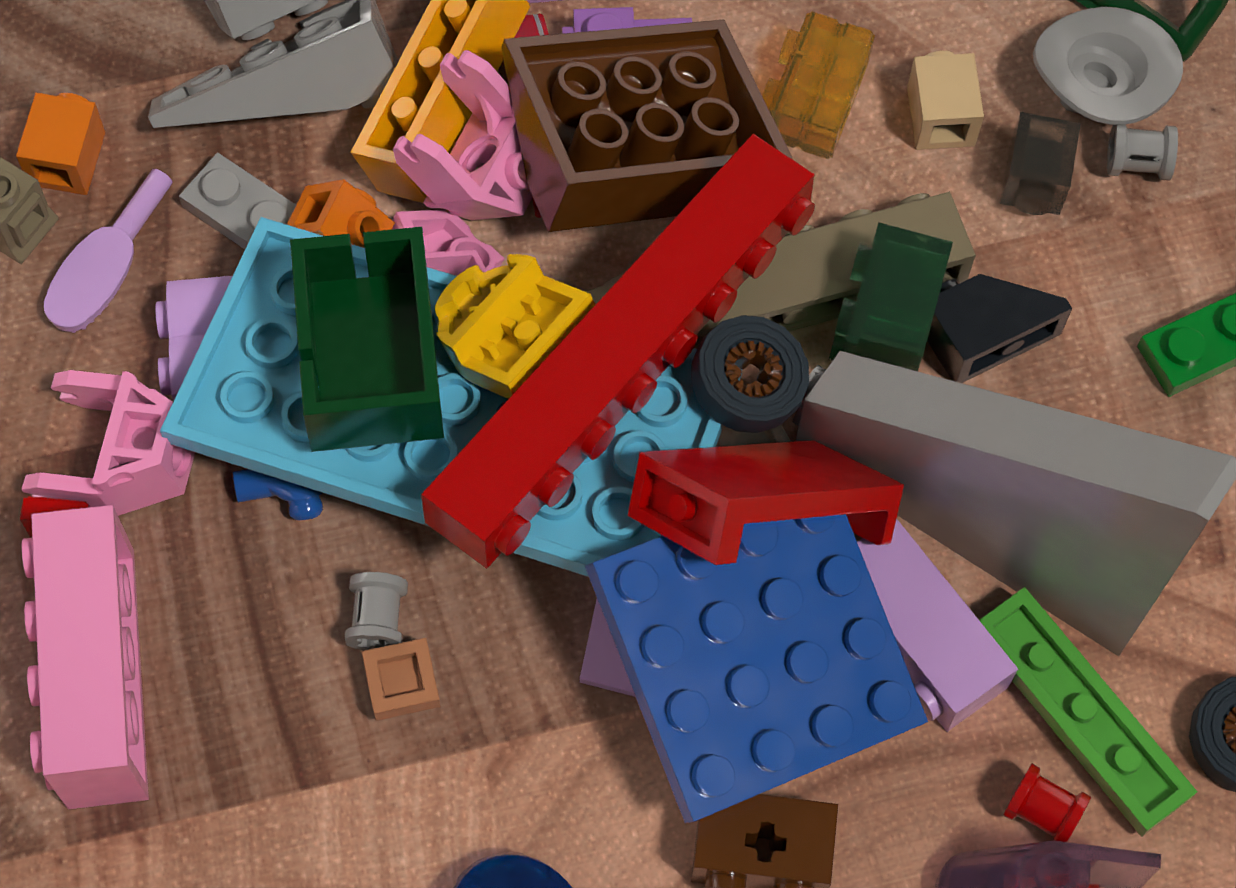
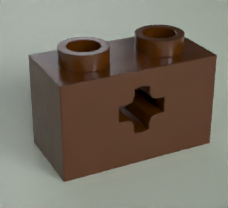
[691,794,838,888]

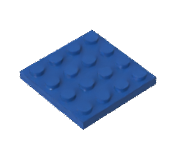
[585,514,928,823]

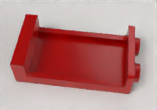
[627,440,904,565]

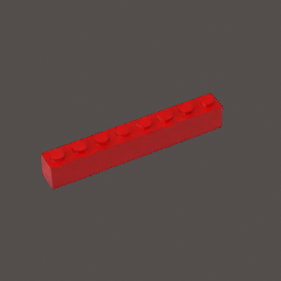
[421,134,815,569]

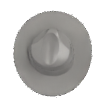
[1033,7,1183,125]

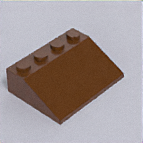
[501,19,793,232]

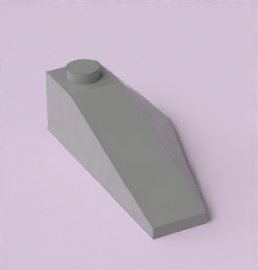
[148,0,398,128]

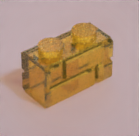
[762,11,875,159]

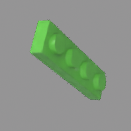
[979,587,1198,837]

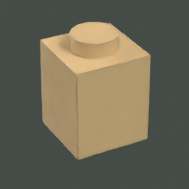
[907,51,984,150]

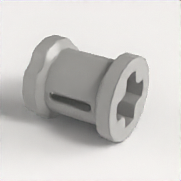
[1107,124,1178,181]
[344,572,408,651]

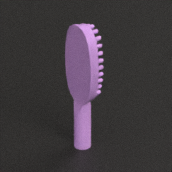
[44,169,172,333]

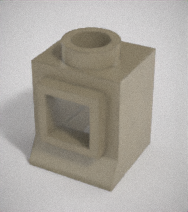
[0,157,59,265]

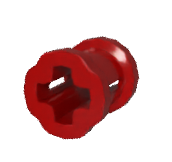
[1003,763,1091,849]

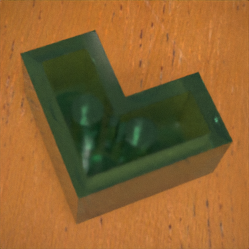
[829,222,953,371]

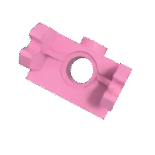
[393,50,533,221]
[22,370,195,516]

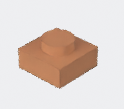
[361,638,441,721]

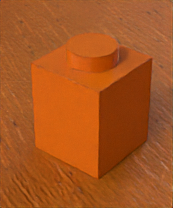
[16,92,106,195]

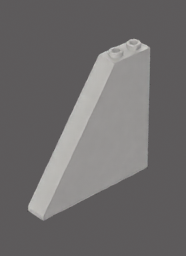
[792,351,1236,656]

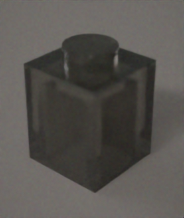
[1000,112,1081,215]

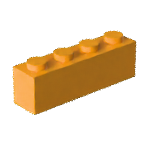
[351,0,530,203]

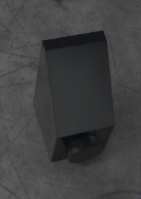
[918,274,1072,383]

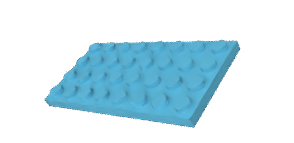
[160,217,742,577]

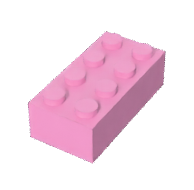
[22,505,149,810]

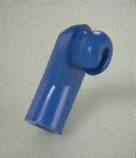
[233,469,323,521]

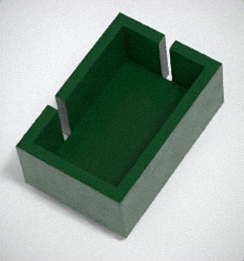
[290,227,444,452]

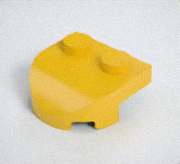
[435,254,596,399]

